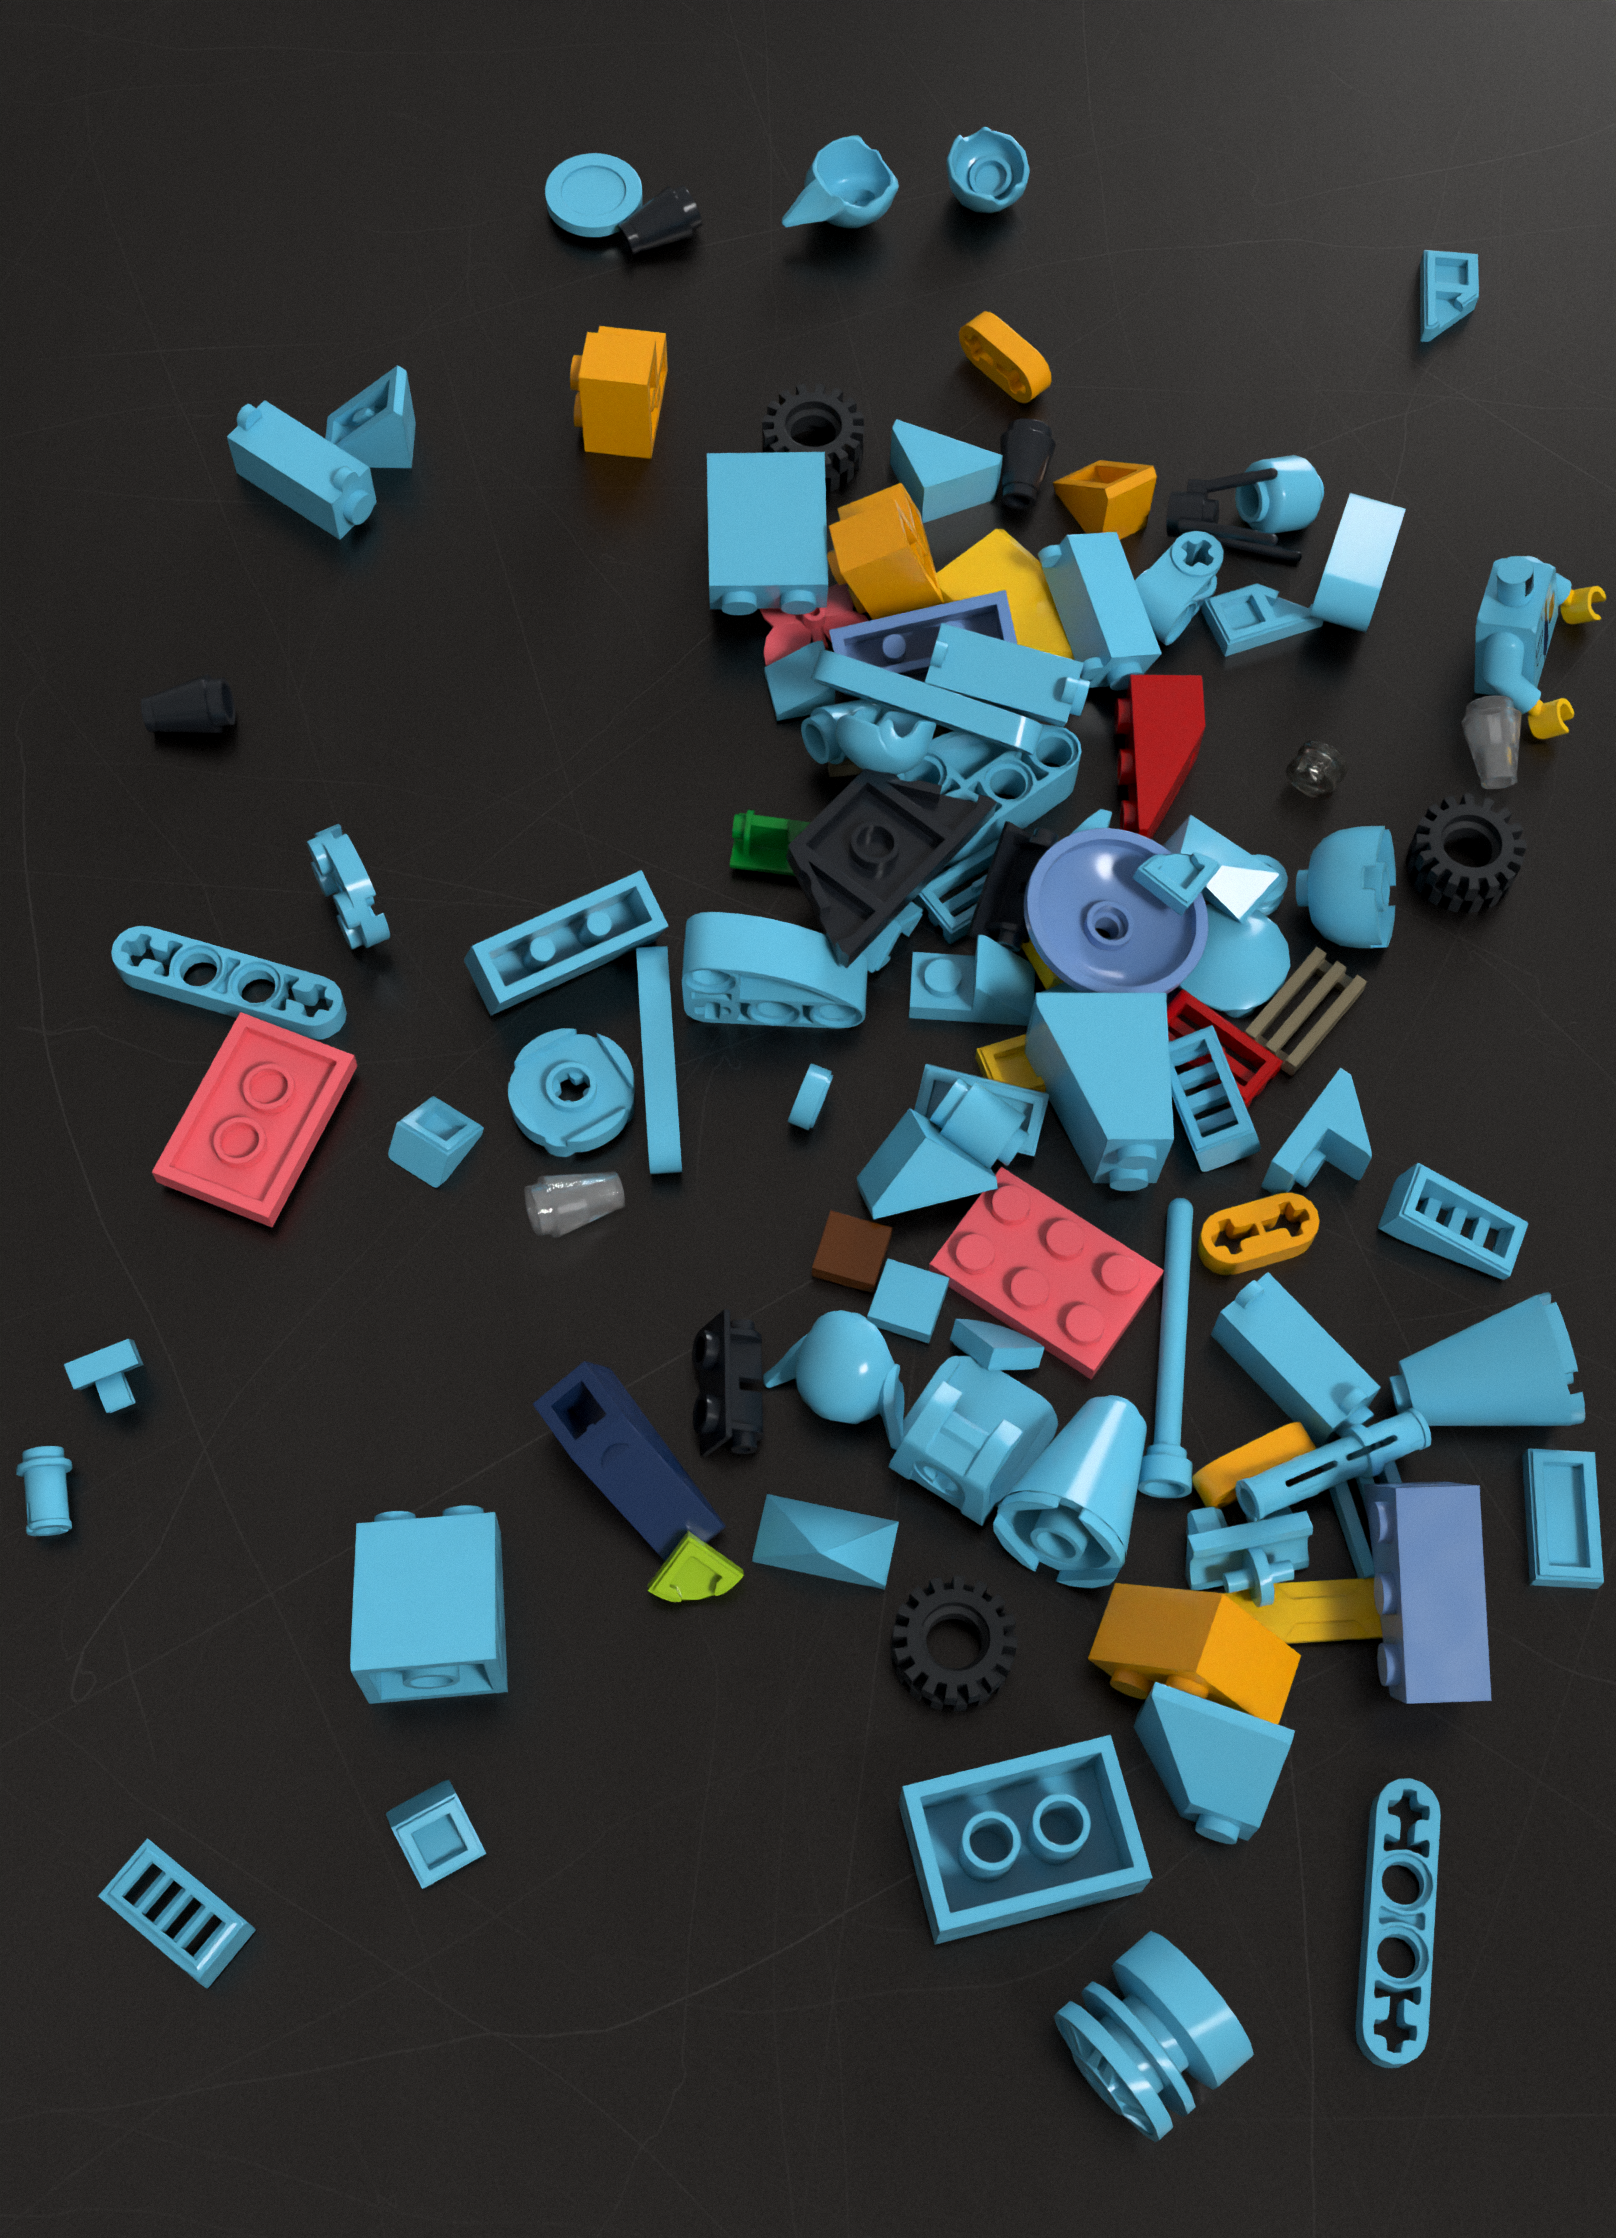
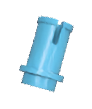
[16,1446,72,1536]

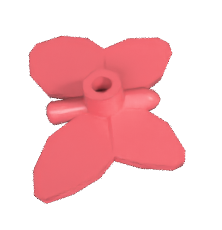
[759,583,869,666]

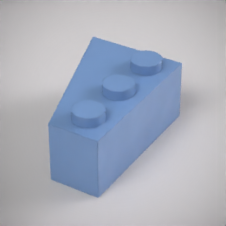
[829,590,1017,697]
[1364,1481,1491,1704]

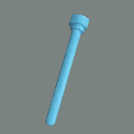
[1138,1198,1193,1498]

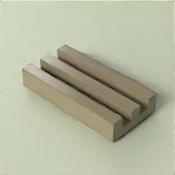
[1244,947,1367,1076]

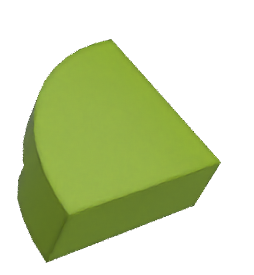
[648,1531,744,1602]

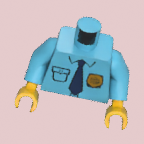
[1474,556,1606,739]

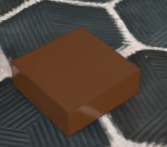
[812,1210,892,1294]

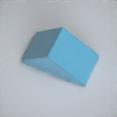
[325,365,416,468]
[890,419,1003,523]
[857,1108,998,1219]

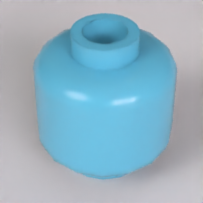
[1235,455,1324,534]

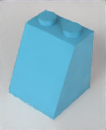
[707,452,828,615]
[1025,993,1174,1191]
[350,1505,508,1704]

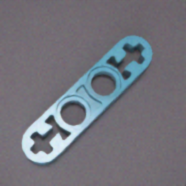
[811,650,1044,755]
[111,926,347,1040]
[636,946,682,1174]
[1355,1778,1441,2068]

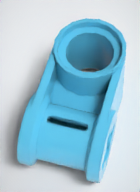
[1135,531,1224,645]

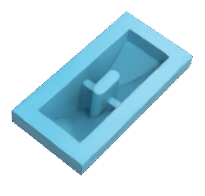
[1163,815,1282,924]
[752,1494,899,1590]

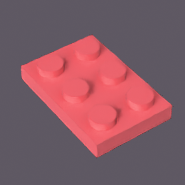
[152,1012,357,1227]
[929,1167,1164,1379]

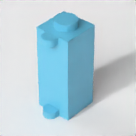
[227,400,377,540]
[1038,532,1162,691]
[925,623,1090,728]
[1211,1272,1381,1447]

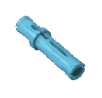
[1235,1407,1432,1521]

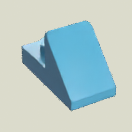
[909,935,1035,1026]
[1261,1068,1372,1195]

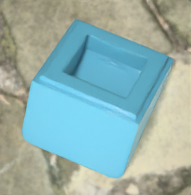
[764,640,835,721]
[388,1096,484,1188]
[386,1780,486,1889]

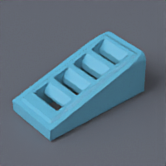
[1169,1025,1261,1172]
[1378,1163,1528,1280]
[98,1838,256,1989]

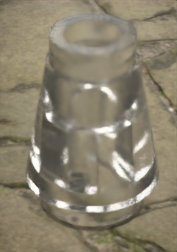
[1461,696,1522,789]
[524,1171,625,1239]

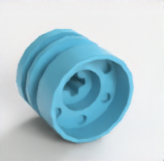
[1054,1931,1254,2142]

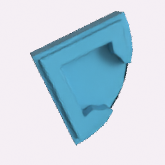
[1132,852,1223,916]
[862,902,923,973]
[950,1319,1045,1371]

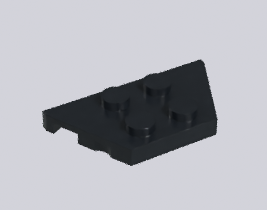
[786,768,997,968]

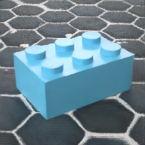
[898,1735,1152,1944]

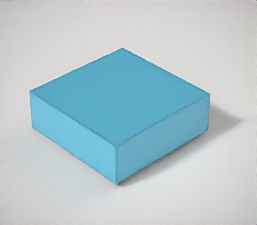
[867,1259,950,1344]

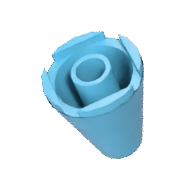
[1389,1292,1585,1426]
[993,1395,1147,1589]

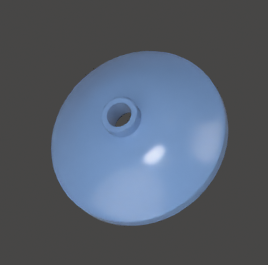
[1024,828,1209,994]

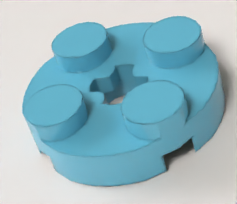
[306,824,390,949]
[508,1028,635,1157]

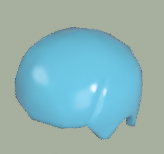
[946,127,1030,213]
[835,709,936,775]

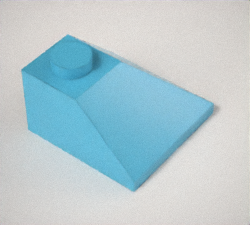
[1134,1682,1295,1844]

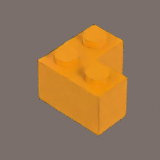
[570,326,668,459]
[827,483,944,620]
[1088,1583,1301,1725]

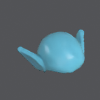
[782,135,899,229]
[763,1310,904,1450]

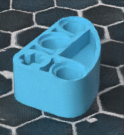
[896,724,1082,867]
[682,912,868,1029]

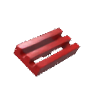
[1167,989,1283,1109]

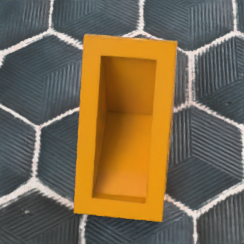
[1052,460,1157,540]

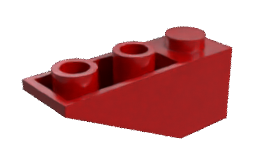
[1114,675,1206,840]

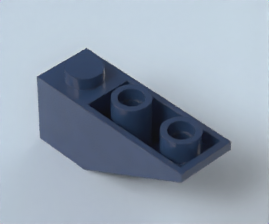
[533,1361,726,1561]

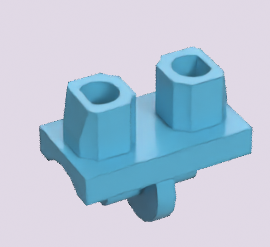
[1185,1506,1313,1607]

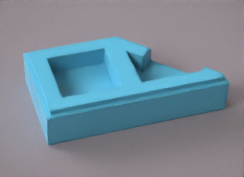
[1420,250,1479,342]
[1201,583,1324,657]

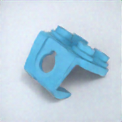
[888,1356,1058,1526]

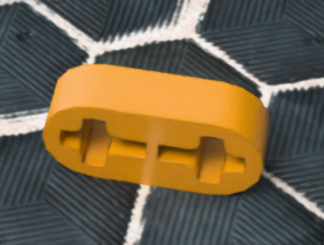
[959,311,1052,403]
[1196,1192,1320,1275]
[1192,1422,1317,1509]

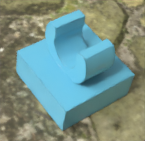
[64,1339,144,1413]

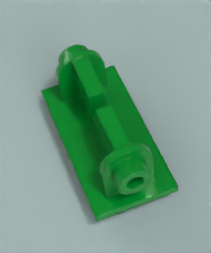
[730,809,811,876]

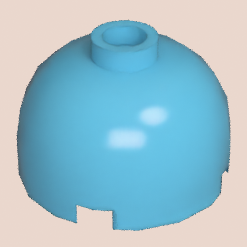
[1296,826,1396,948]

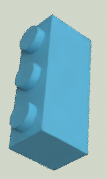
[464,870,669,1016]

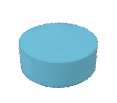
[788,1063,834,1130]

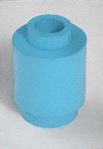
[930,1078,1030,1169]

